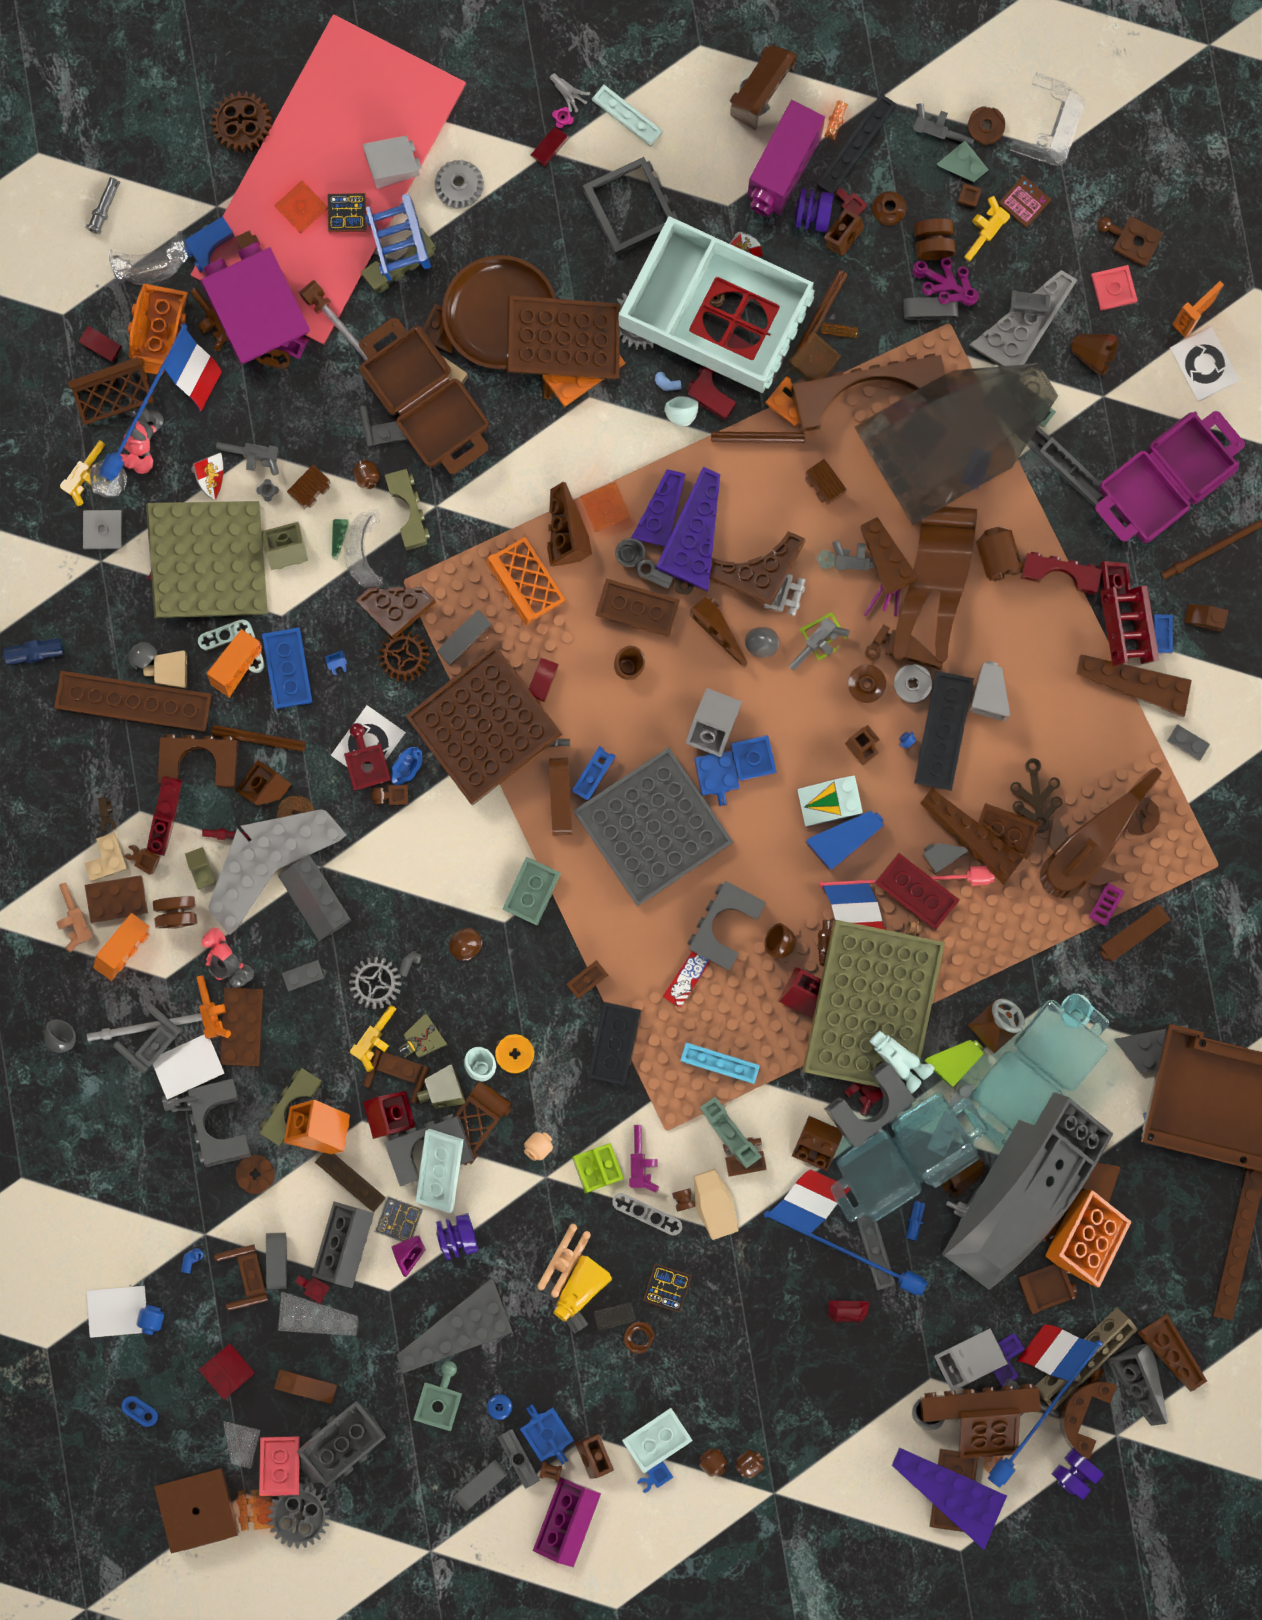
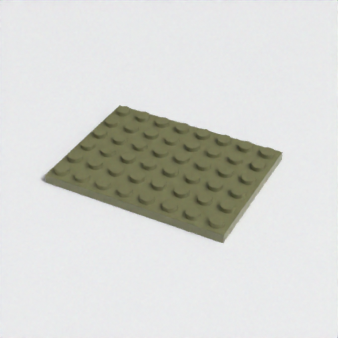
[802,919,945,1094]

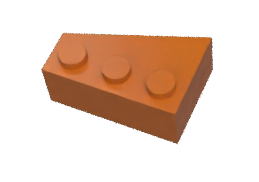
[207,629,262,698]
[93,913,150,981]

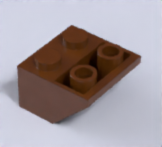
[792,1116,843,1171]

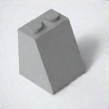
[363,136,422,189]
[969,661,1010,722]
[685,688,743,757]

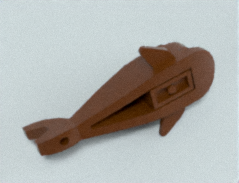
[1040,767,1162,899]

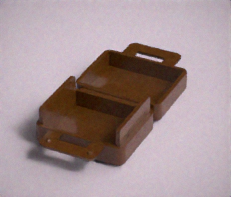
[359,318,489,474]

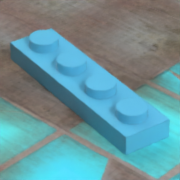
[680,1043,760,1084]

